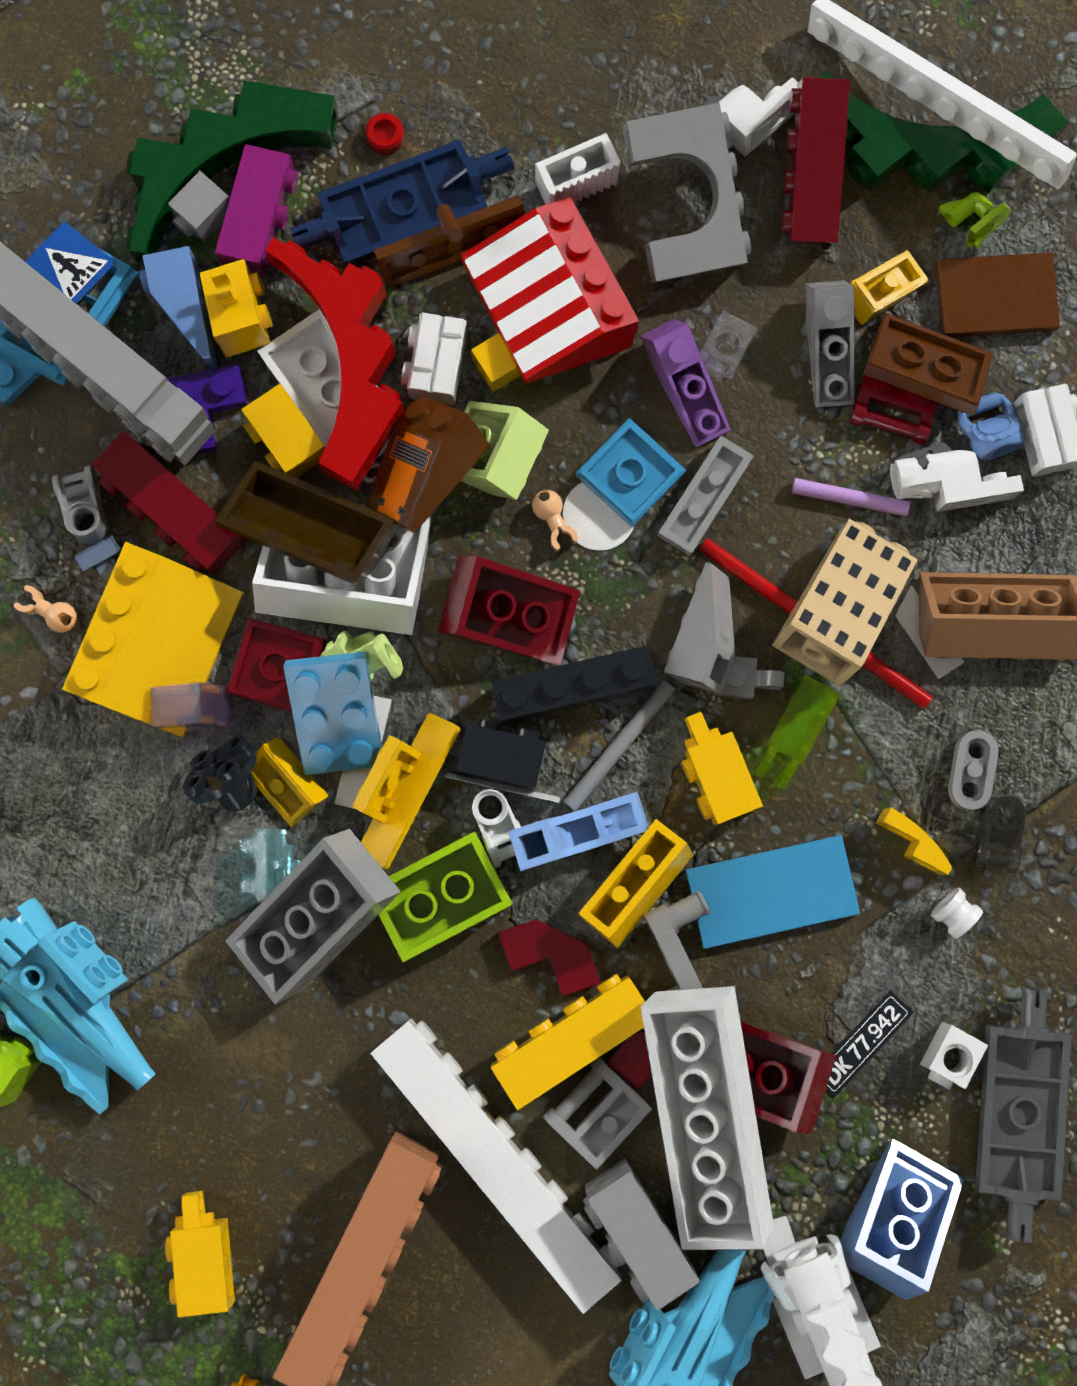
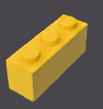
[578,819,693,948]

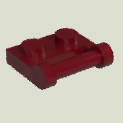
[849,374,938,446]

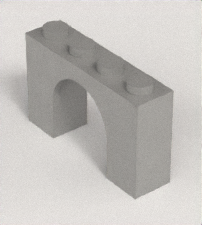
[622,102,751,284]

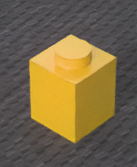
[471,333,521,393]

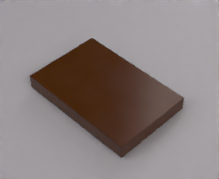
[935,252,1060,337]
[863,313,993,416]

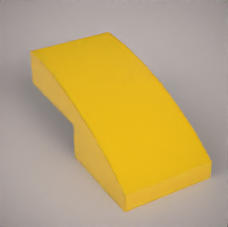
[876,808,952,875]

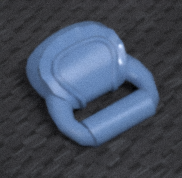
[958,392,1025,460]

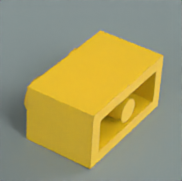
[241,383,325,478]

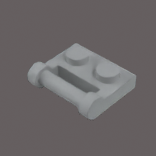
[543,1057,652,1170]

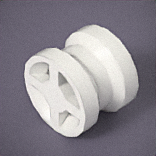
[931,888,983,939]

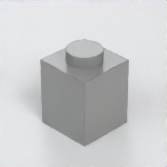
[168,171,230,244]

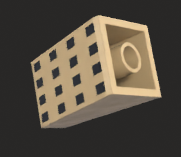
[772,519,918,686]

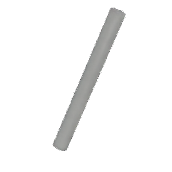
[563,680,675,811]

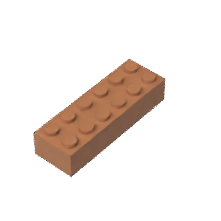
[273,1129,443,1386]

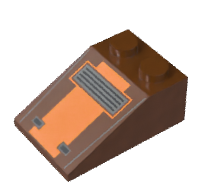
[365,395,491,533]

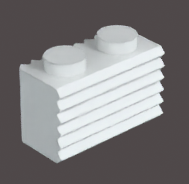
[535,133,621,204]

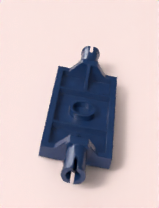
[289,139,515,267]

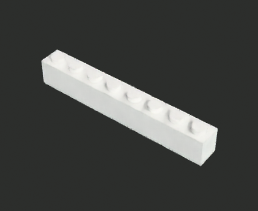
[370,1018,622,1314]

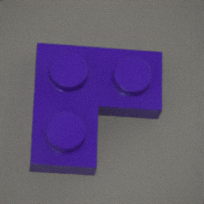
[167,364,248,455]

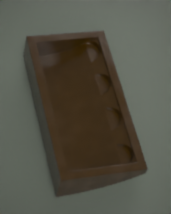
[215,461,397,586]

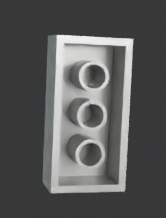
[226,829,401,1005]

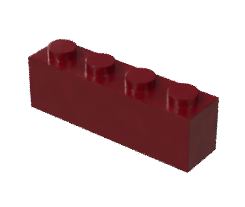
[780,77,850,245]
[91,430,246,576]

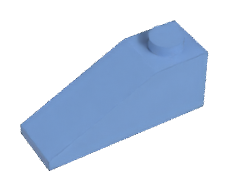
[140,246,218,370]

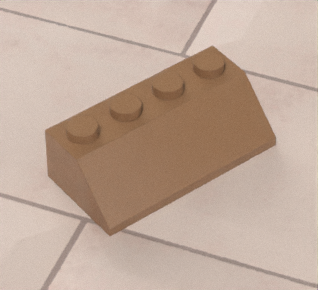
[919,572,1077,661]

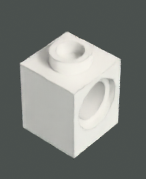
[920,1022,988,1090]

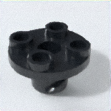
[182,735,257,812]

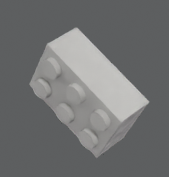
[583,1158,700,1311]

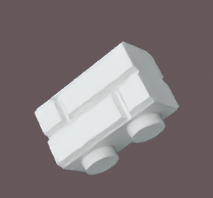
[401,312,467,405]
[1013,384,1077,477]

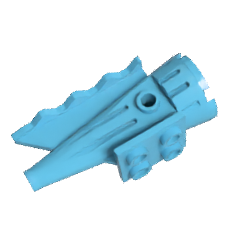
[0,898,156,1115]
[609,1249,775,1386]

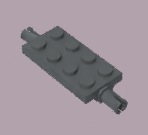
[975,988,1072,1243]

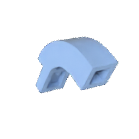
[508,792,649,871]

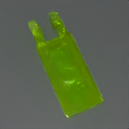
[754,675,840,790]

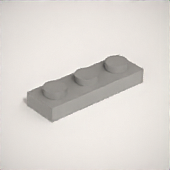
[657,435,754,556]

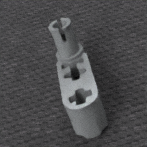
[643,890,711,991]

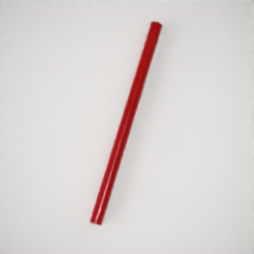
[698,538,933,709]

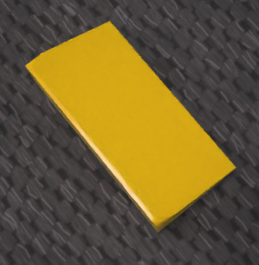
[251,738,328,828]

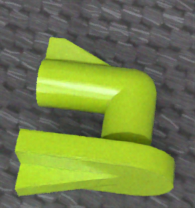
[939,192,1011,249]

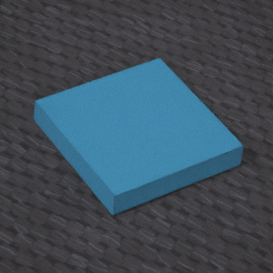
[576,418,686,528]

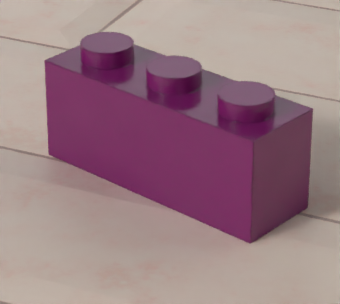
[215,144,299,277]

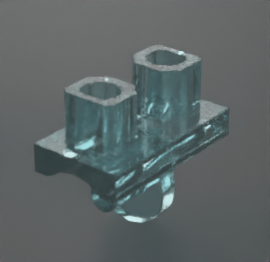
[240,829,302,902]

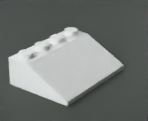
[252,504,432,635]

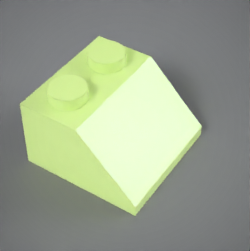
[461,401,549,500]

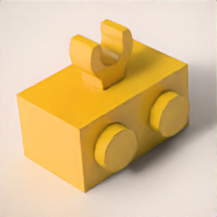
[200,259,273,358]

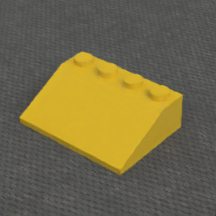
[62,542,244,738]

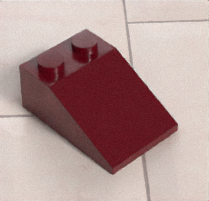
[438,556,581,666]
[740,1021,837,1134]

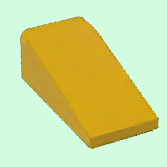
[850,250,930,325]

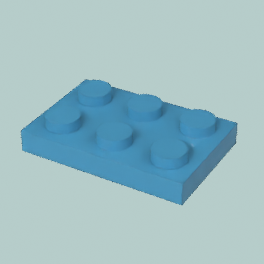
[283,651,382,775]

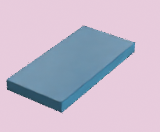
[685,835,861,949]

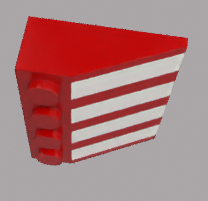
[461,197,639,384]

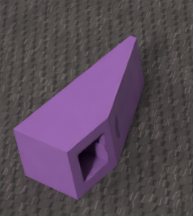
[640,319,731,447]

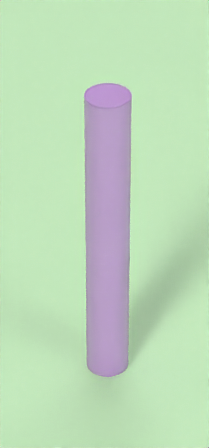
[791,478,910,517]

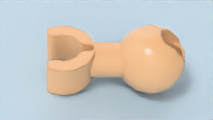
[532,490,578,552]
[14,585,77,633]

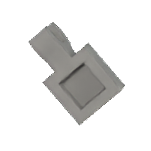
[713,656,785,699]

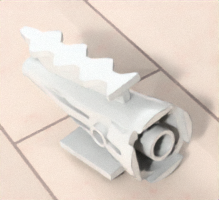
[761,1234,882,1386]

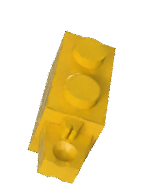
[681,712,763,825]
[165,1191,235,1317]

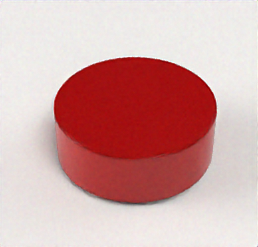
[365,113,404,155]

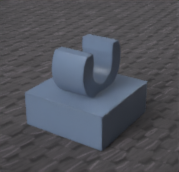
[75,534,121,582]

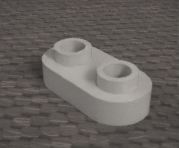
[948,730,998,810]

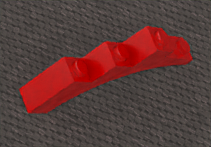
[265,237,405,491]

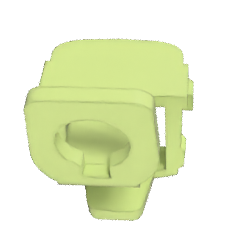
[321,630,403,680]

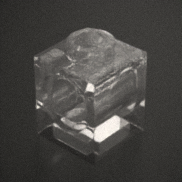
[700,311,757,380]

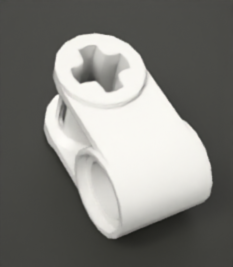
[472,789,521,869]

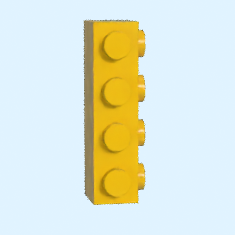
[491,974,645,1111]

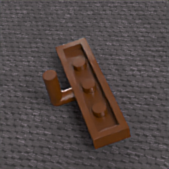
[374,195,525,289]

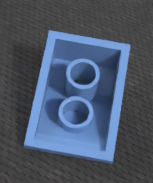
[840,1139,964,1300]

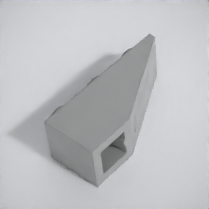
[805,280,854,407]
[664,562,735,695]

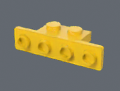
[352,713,460,870]

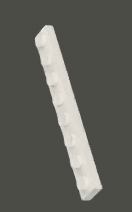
[808,0,1077,190]

